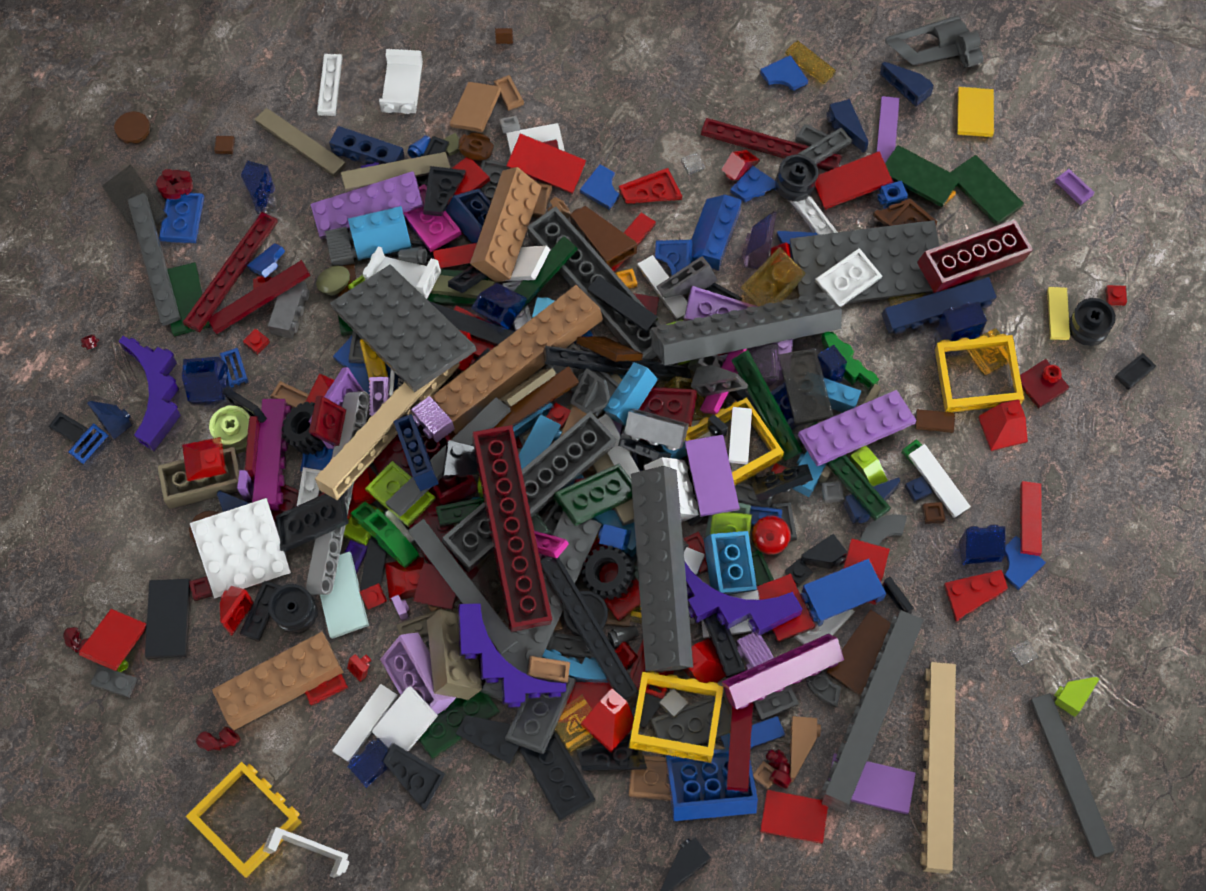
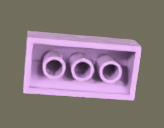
[380,633,456,714]

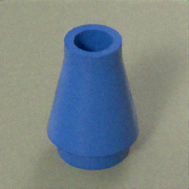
[407,135,431,158]

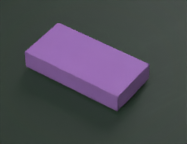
[1055,169,1095,205]
[237,470,254,503]

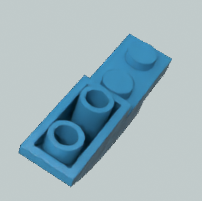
[542,649,608,683]

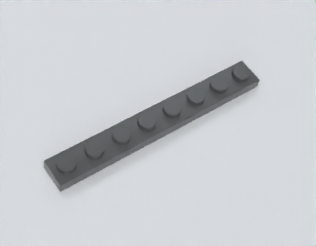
[128,193,181,326]

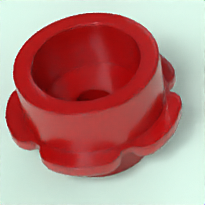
[1043,365,1062,383]

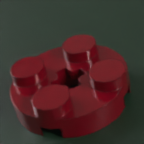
[156,169,193,199]

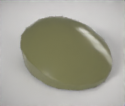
[316,266,350,296]

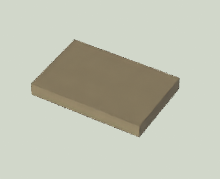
[499,368,556,406]

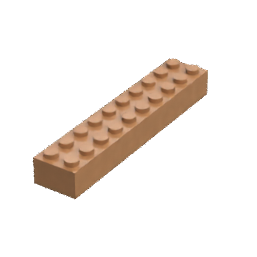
[431,285,603,434]

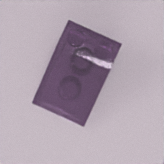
[741,211,777,271]

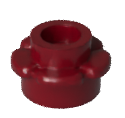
[81,334,99,350]

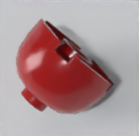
[752,516,791,555]

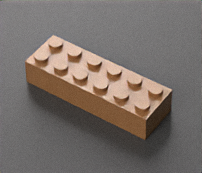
[470,167,541,282]
[212,632,344,730]

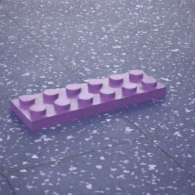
[311,171,424,239]
[798,390,917,466]

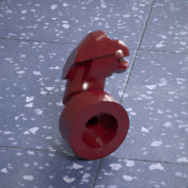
[63,627,89,653]
[196,726,240,751]
[766,749,792,789]

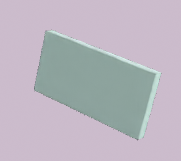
[320,552,369,639]

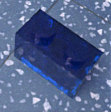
[814,345,847,383]
[347,738,388,788]

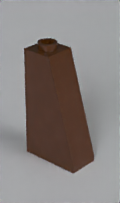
[570,206,637,268]

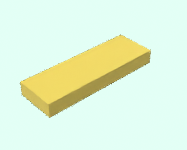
[1047,287,1070,340]

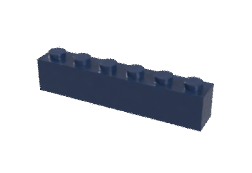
[881,277,997,334]

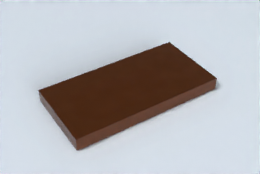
[826,609,891,697]

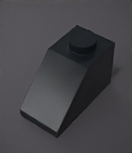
[800,534,848,569]

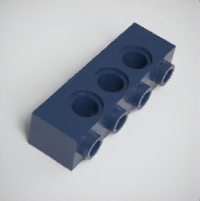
[329,126,405,165]
[393,414,439,492]

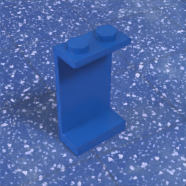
[800,559,886,627]

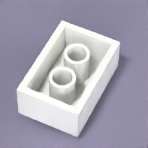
[644,457,699,523]

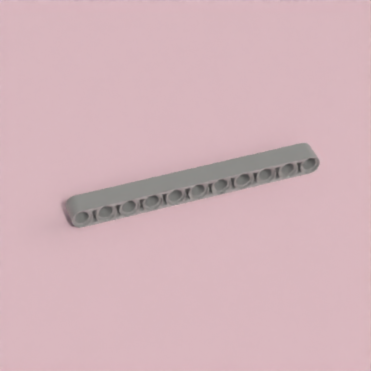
[306,391,370,595]

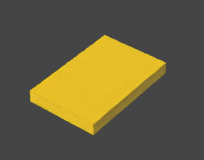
[957,87,994,137]

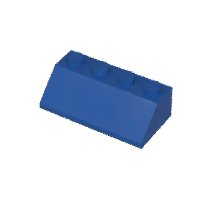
[691,195,742,271]

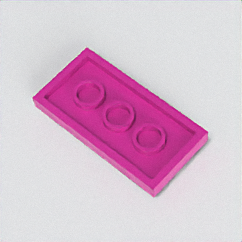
[403,184,462,252]

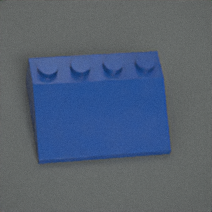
[666,748,758,821]

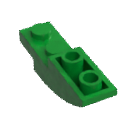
[821,331,879,391]
[351,501,419,568]

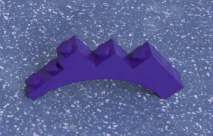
[118,336,181,451]
[685,562,802,636]
[458,603,566,708]

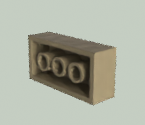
[158,447,241,509]
[427,610,482,700]

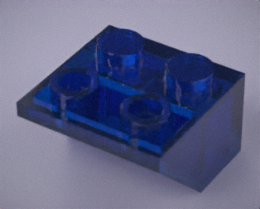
[241,160,275,214]
[471,283,527,330]
[182,356,228,403]
[958,524,1006,565]

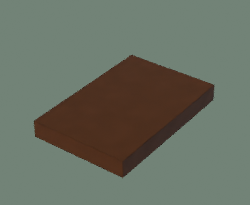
[576,336,643,362]

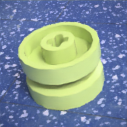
[209,406,250,454]

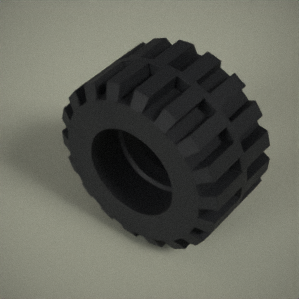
[282,402,326,455]
[582,546,636,600]

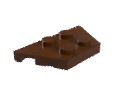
[873,199,938,226]

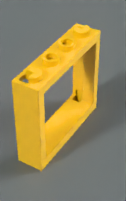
[935,334,1024,412]
[685,398,784,486]
[629,671,724,763]
[186,762,302,878]

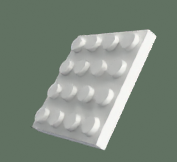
[190,498,291,598]

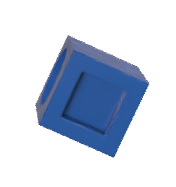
[878,181,908,209]
[598,524,632,550]

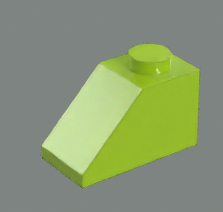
[849,446,888,486]
[1054,677,1099,717]

